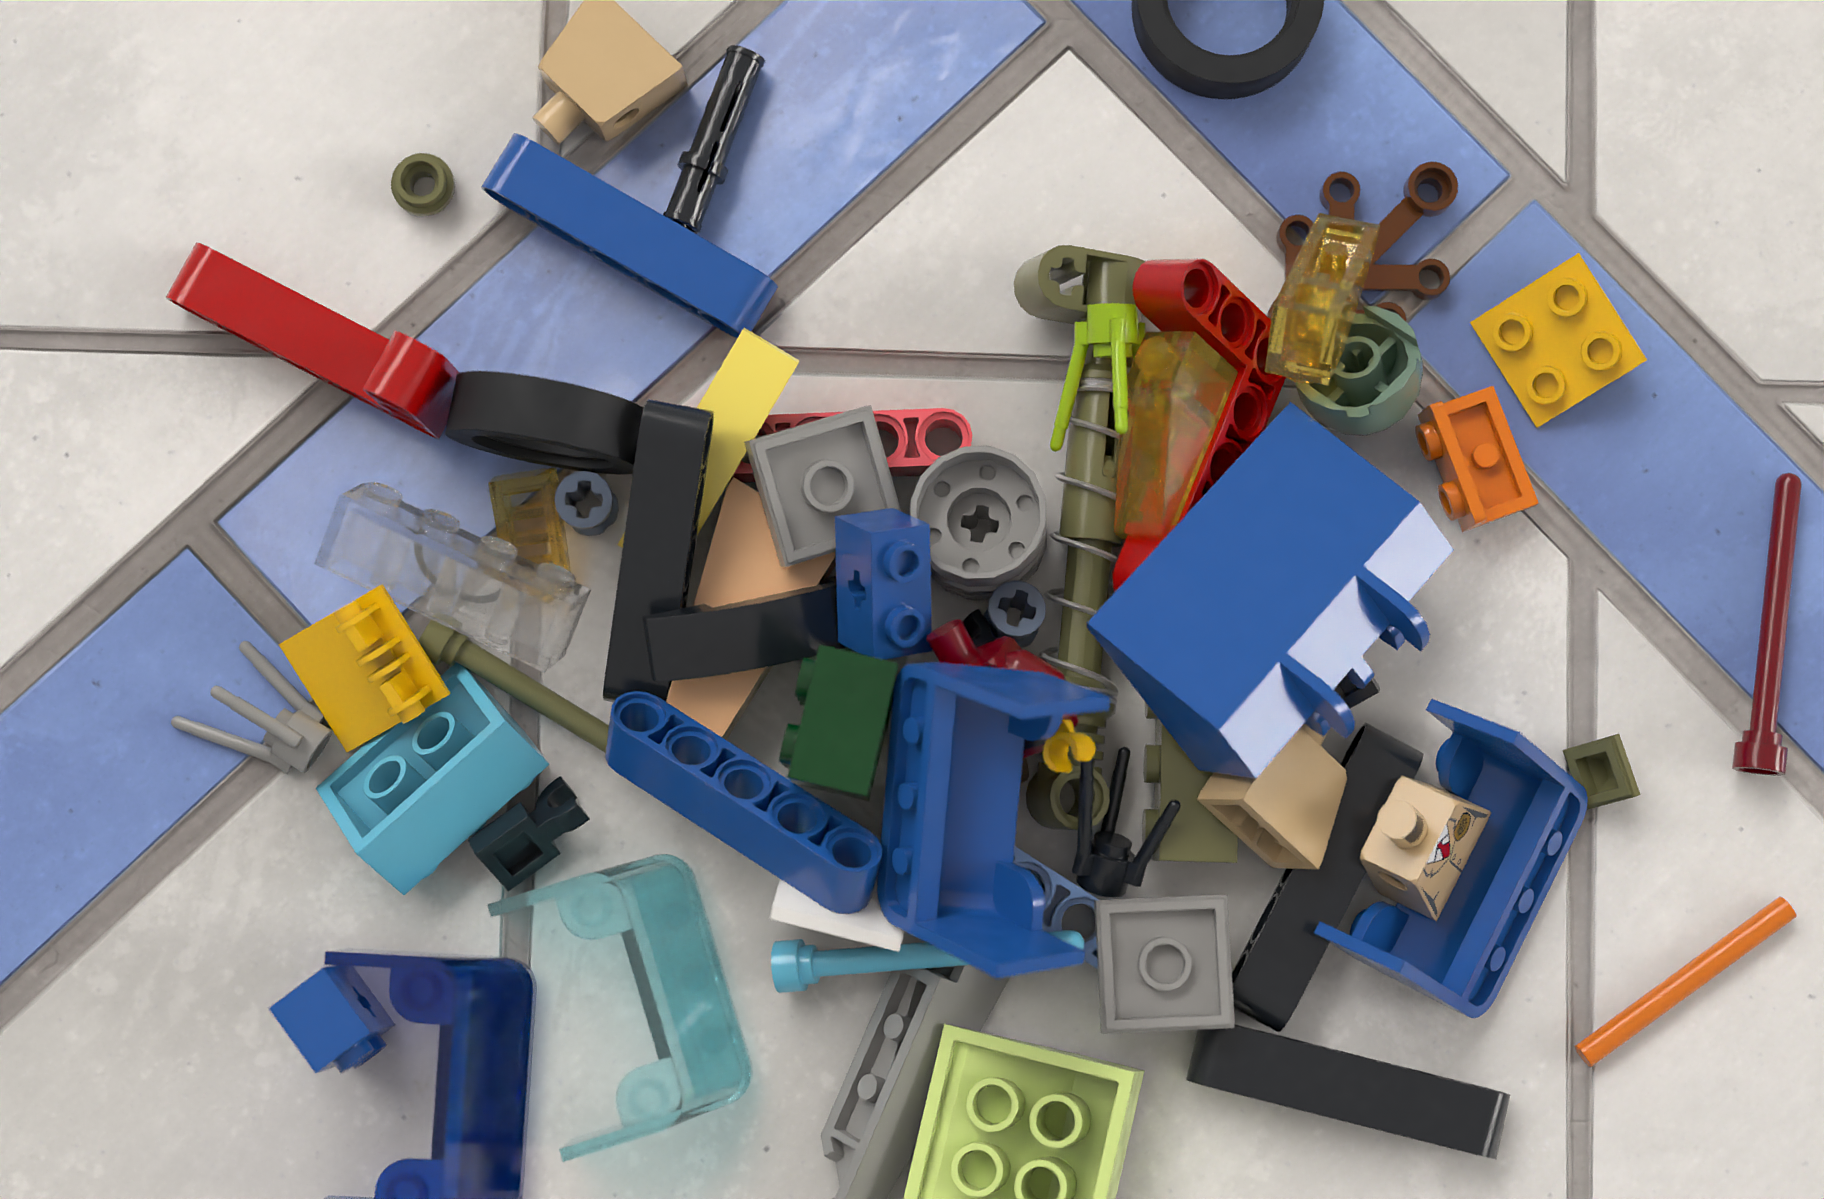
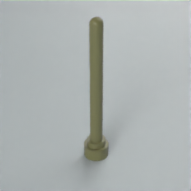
[419,609,609,753]

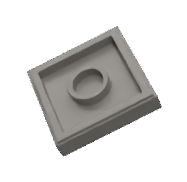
[744,405,901,567]
[1094,894,1235,1034]

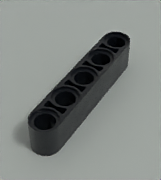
[603,399,714,702]
[1232,722,1424,1032]
[1186,1024,1510,1159]

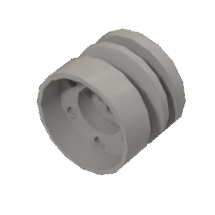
[910,446,1047,600]

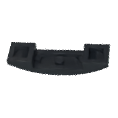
[642,576,846,682]

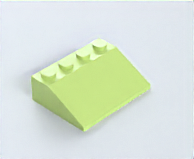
[903,1024,1145,1199]

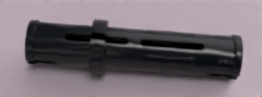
[663,45,765,234]

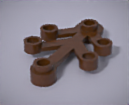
[1267,162,1458,352]

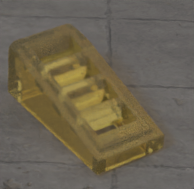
[488,467,574,607]

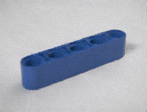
[481,133,778,338]
[605,691,882,914]

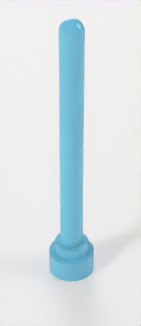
[771,930,1084,993]

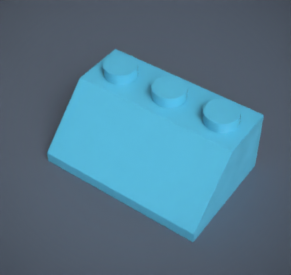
[316,662,550,895]

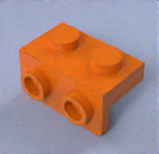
[1415,386,1539,532]

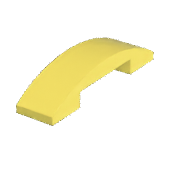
[617,328,800,548]

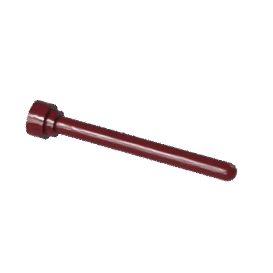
[1732,473,1802,776]

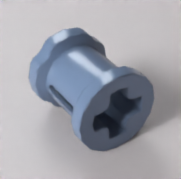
[555,471,619,536]
[984,580,1046,648]

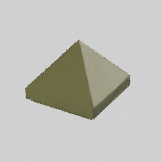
[1563,733,1641,810]

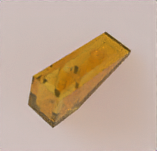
[1265,213,1380,386]
[1114,332,1238,542]

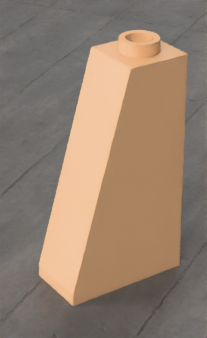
[666,477,836,740]

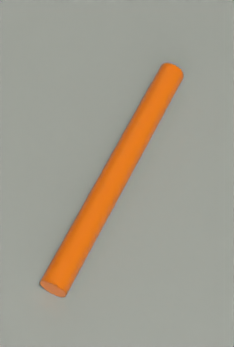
[1574,896,1797,1067]

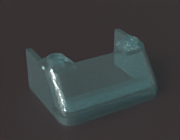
[487,854,753,1162]

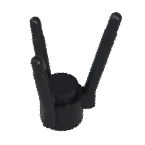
[1072,747,1181,898]

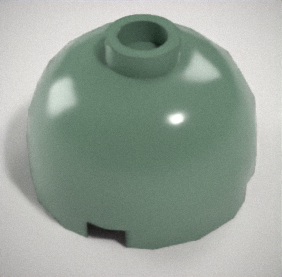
[1292,306,1423,436]

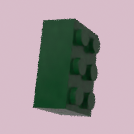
[779,645,899,801]

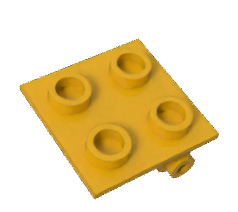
[1470,253,1647,428]
[278,584,451,752]

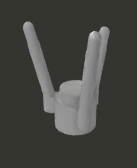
[171,641,332,773]

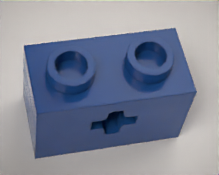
[835,508,932,660]
[268,963,396,1074]

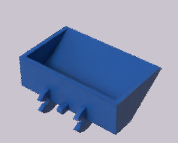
[1087,401,1454,779]

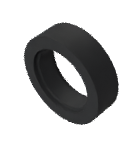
[1132,0,1324,99]
[445,371,644,474]

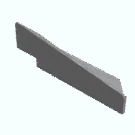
[821,965,1011,1199]

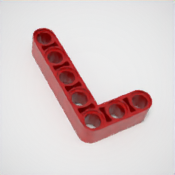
[166,242,459,440]
[1113,259,1291,592]

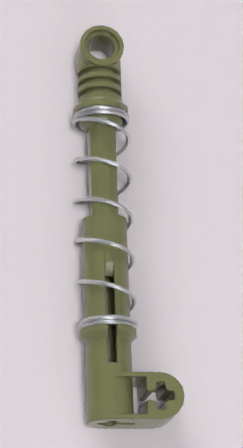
[1013,245,1146,830]

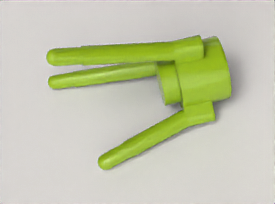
[1050,303,1158,452]

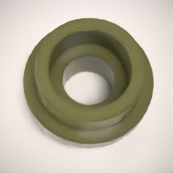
[391,153,455,217]

